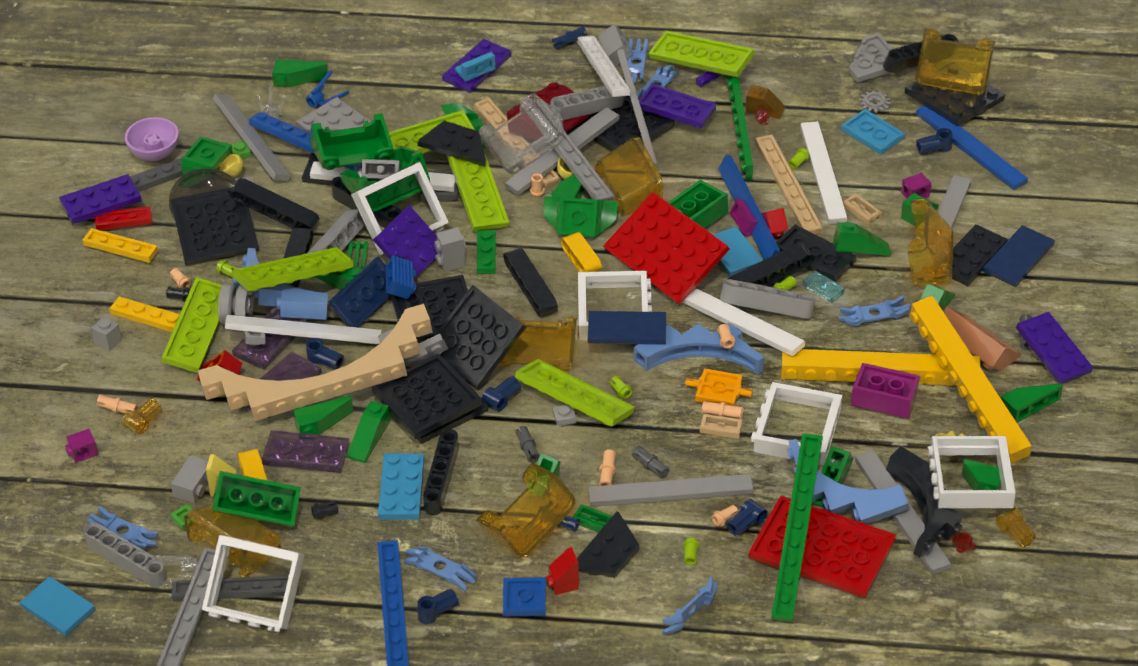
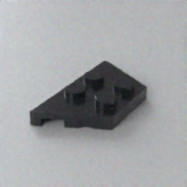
[417,120,486,167]
[577,511,639,578]

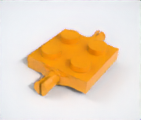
[685,368,753,406]

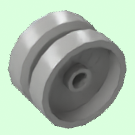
[218,283,254,325]

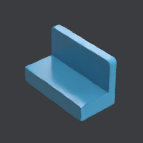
[455,52,495,82]

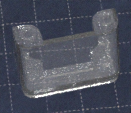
[479,93,564,175]

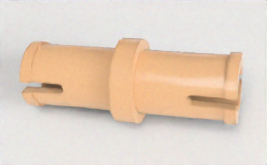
[97,394,138,417]
[702,401,743,419]
[599,449,616,486]

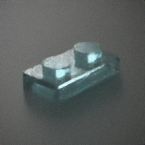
[803,271,845,303]

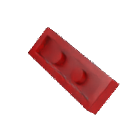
[95,206,152,230]

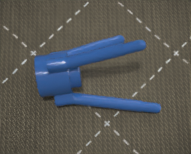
[306,70,349,108]

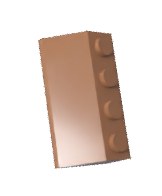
[944,307,1022,371]

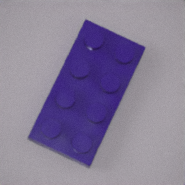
[442,39,512,93]
[639,83,716,129]
[59,174,142,225]
[1016,312,1094,384]

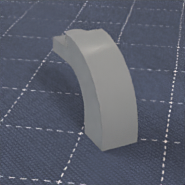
[378,328,448,368]

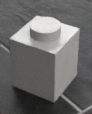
[91,317,122,351]

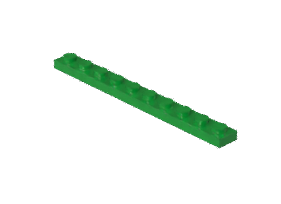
[726,75,753,180]
[771,433,823,623]

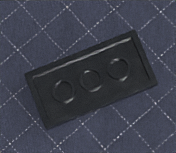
[776,224,857,282]
[936,224,1008,286]

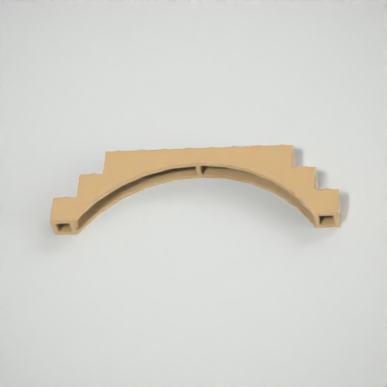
[198,304,433,421]

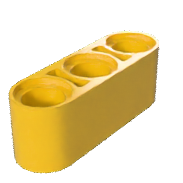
[561,232,602,272]
[237,449,267,480]

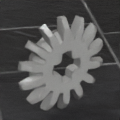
[859,91,891,113]

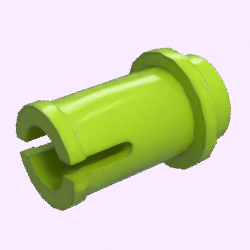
[788,148,810,170]
[216,260,238,278]
[774,276,797,290]
[609,376,632,399]
[683,538,700,565]

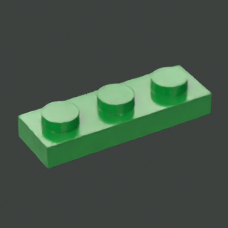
[477,230,496,275]

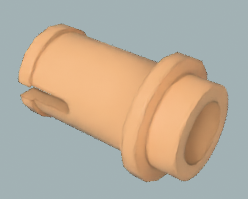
[530,174,545,198]
[169,268,191,288]
[717,324,735,349]
[712,505,738,526]

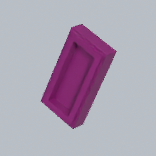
[730,198,758,237]

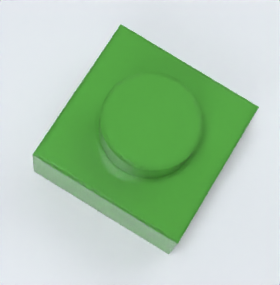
[230,141,251,159]
[170,504,200,531]

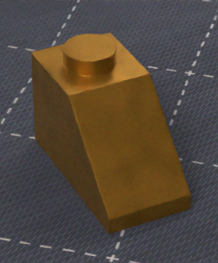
[746,85,785,119]

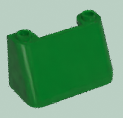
[309,113,394,170]
[340,146,430,212]

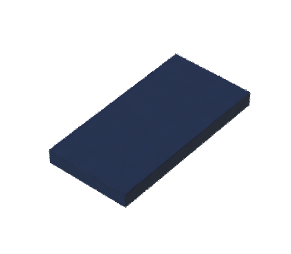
[983,225,1055,287]
[328,256,390,328]
[588,311,666,344]

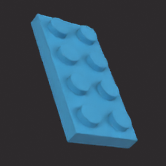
[378,453,424,520]

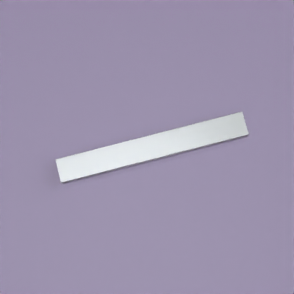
[578,36,630,97]
[800,121,847,224]
[310,161,456,192]
[682,288,805,356]
[225,315,381,344]

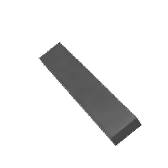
[172,575,299,602]

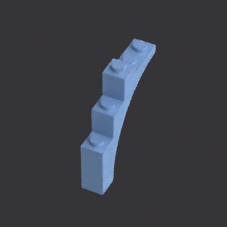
[233,248,328,320]
[634,323,764,374]
[787,439,910,524]

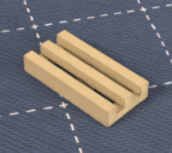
[843,194,882,225]
[700,414,743,439]

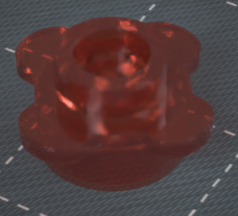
[754,105,769,125]
[952,532,976,553]

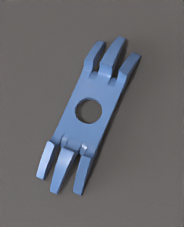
[624,38,648,83]
[637,65,680,97]
[838,295,911,326]
[87,506,158,549]
[404,547,477,592]
[662,576,718,635]

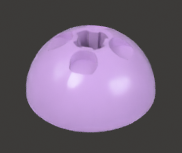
[125,117,179,162]

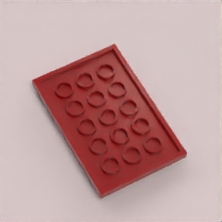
[603,192,730,305]
[748,495,896,598]

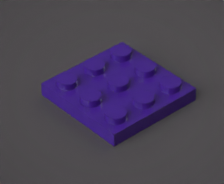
[373,205,438,279]

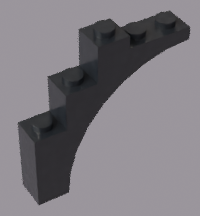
[886,446,963,558]

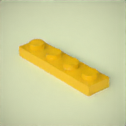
[82,228,158,263]
[109,296,180,332]

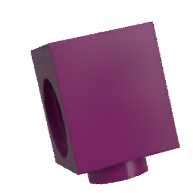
[901,173,932,199]
[65,429,98,463]

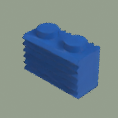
[385,255,416,299]

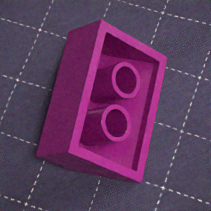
[851,363,920,419]

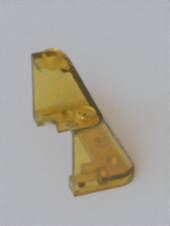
[916,28,995,94]
[594,137,663,217]
[908,199,954,285]
[499,317,579,370]
[476,463,576,557]
[184,504,281,577]

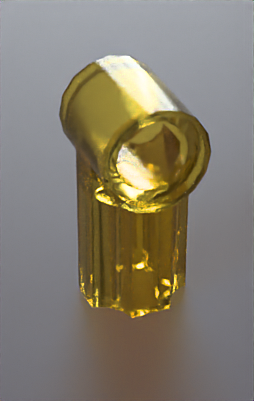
[122,398,162,435]
[996,507,1036,547]

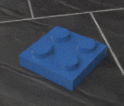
[503,577,546,616]

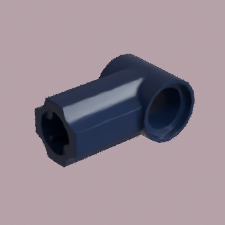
[916,128,953,154]
[306,338,344,370]
[482,376,521,412]
[726,499,768,536]
[417,589,459,624]

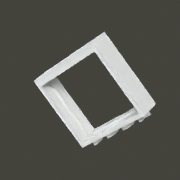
[351,162,449,255]
[578,271,652,340]
[751,382,842,465]
[927,436,1015,508]
[202,535,305,632]

